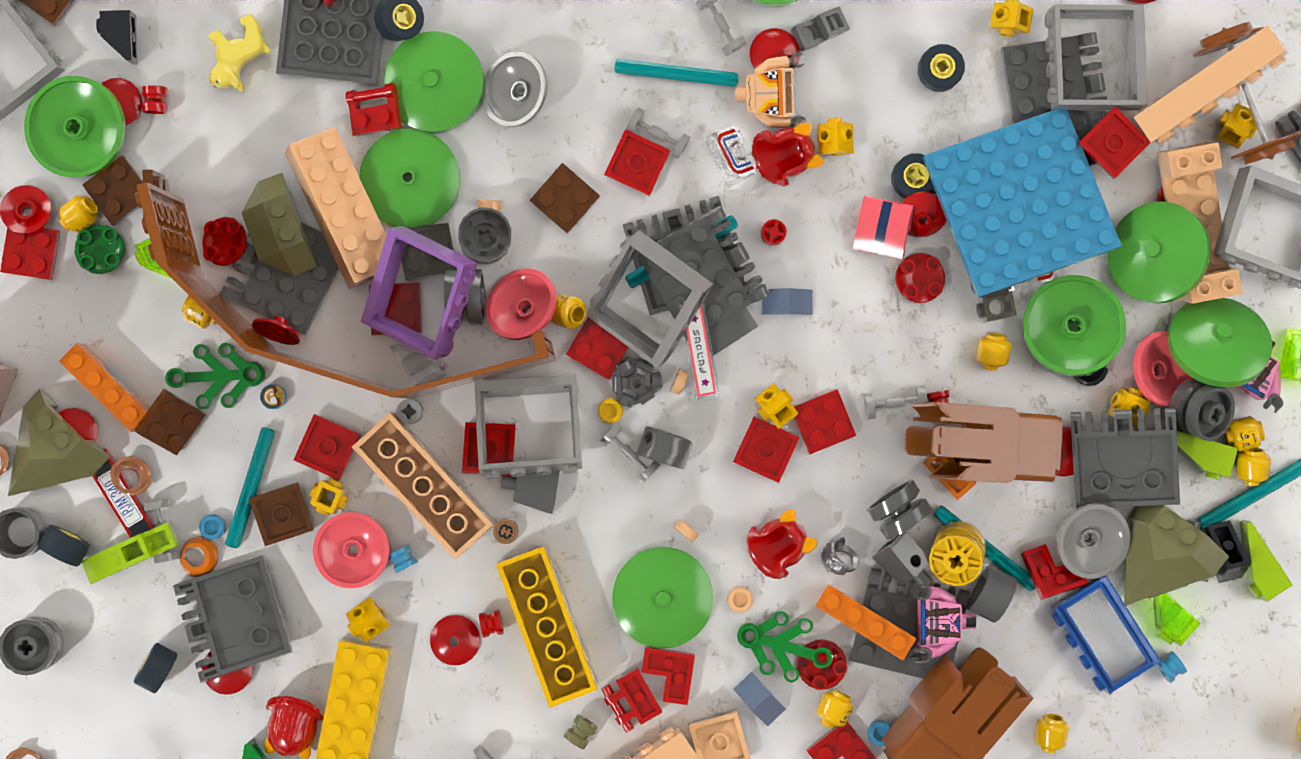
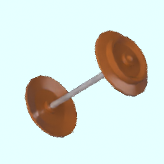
[1193,22,1301,165]

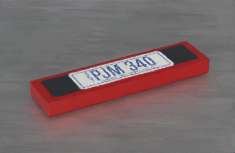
[92,449,156,538]

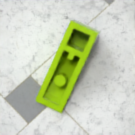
[1161,427,1238,481]
[1240,520,1293,602]

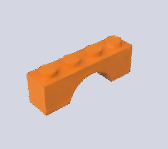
[59,343,150,432]
[815,584,918,660]

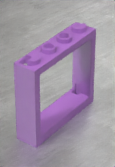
[361,226,478,360]

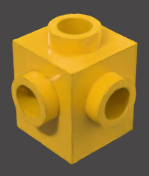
[990,0,1034,37]
[1216,103,1257,149]
[817,118,854,156]
[754,383,798,429]
[1108,386,1151,429]
[310,477,349,516]
[346,596,391,643]

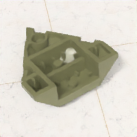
[8,389,111,496]
[1124,505,1229,607]

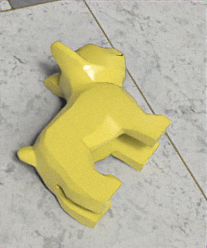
[208,14,270,92]

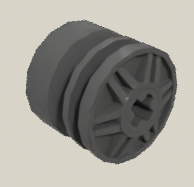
[458,207,511,265]

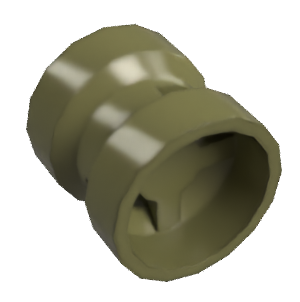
[564,714,598,750]

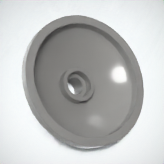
[482,51,548,127]
[1057,503,1130,579]

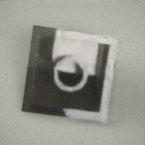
[402,223,457,282]

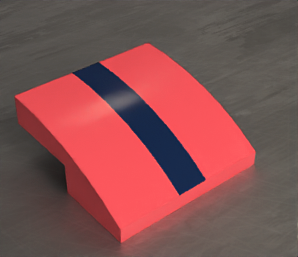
[853,196,914,259]

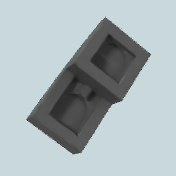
[791,6,850,52]
[706,307,758,356]

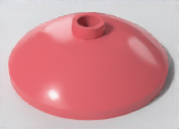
[486,269,557,340]
[1133,331,1192,407]
[313,512,390,588]

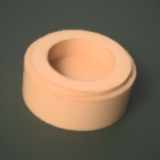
[477,199,503,211]
[670,369,688,395]
[674,520,698,543]
[727,587,753,613]

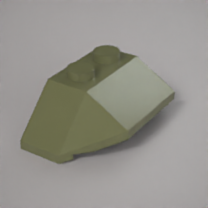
[241,173,318,276]

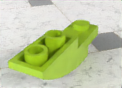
[81,522,179,584]

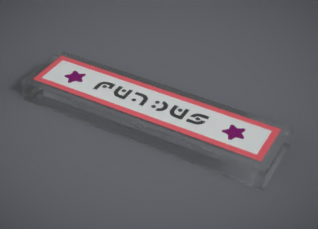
[678,301,720,400]

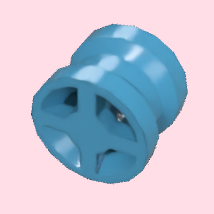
[388,544,418,574]
[1156,651,1187,683]

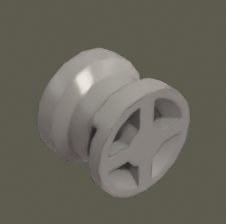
[396,399,424,424]

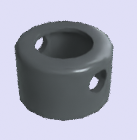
[636,426,693,470]
[0,507,47,559]
[967,565,1017,623]

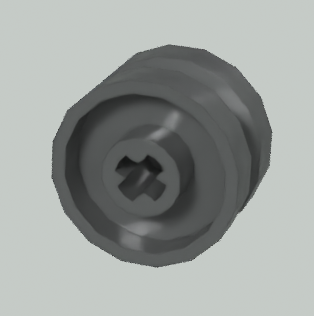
[444,269,486,325]
[1169,378,1235,441]
[867,480,933,540]
[0,616,64,676]

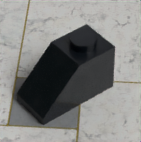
[96,10,138,65]
[1206,520,1251,583]

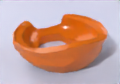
[180,536,218,577]

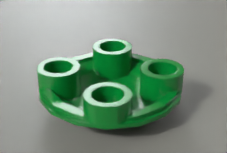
[74,225,125,274]

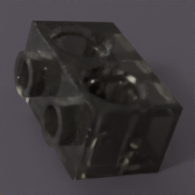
[970,281,1017,323]

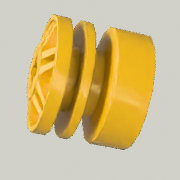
[929,521,986,586]

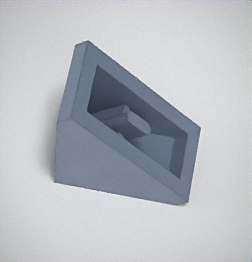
[762,288,813,315]
[733,672,786,726]

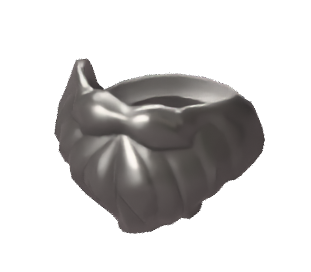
[821,537,859,575]

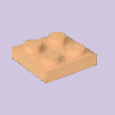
[688,711,750,759]

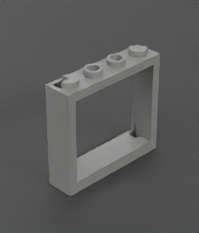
[0,0,65,121]
[1044,4,1148,111]
[1213,166,1301,289]
[586,230,713,368]
[474,374,582,479]

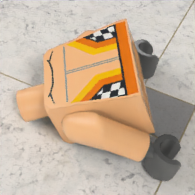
[735,52,806,128]

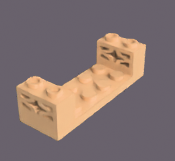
[1157,142,1242,304]

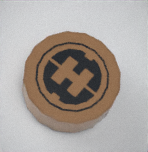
[493,519,519,544]

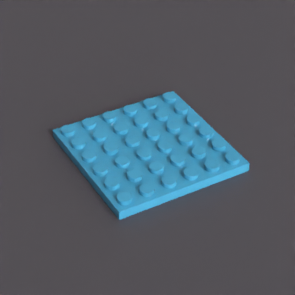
[923,109,1122,299]

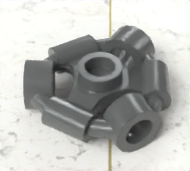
[612,356,662,408]

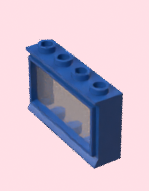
[1051,575,1161,695]

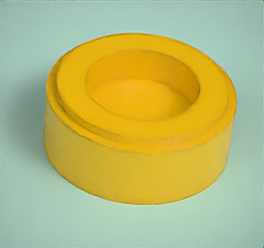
[598,398,623,423]

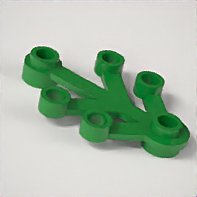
[165,343,265,409]
[737,611,833,683]

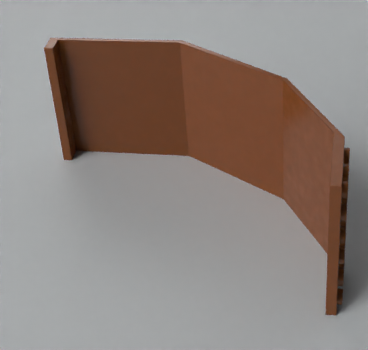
[135,182,556,399]

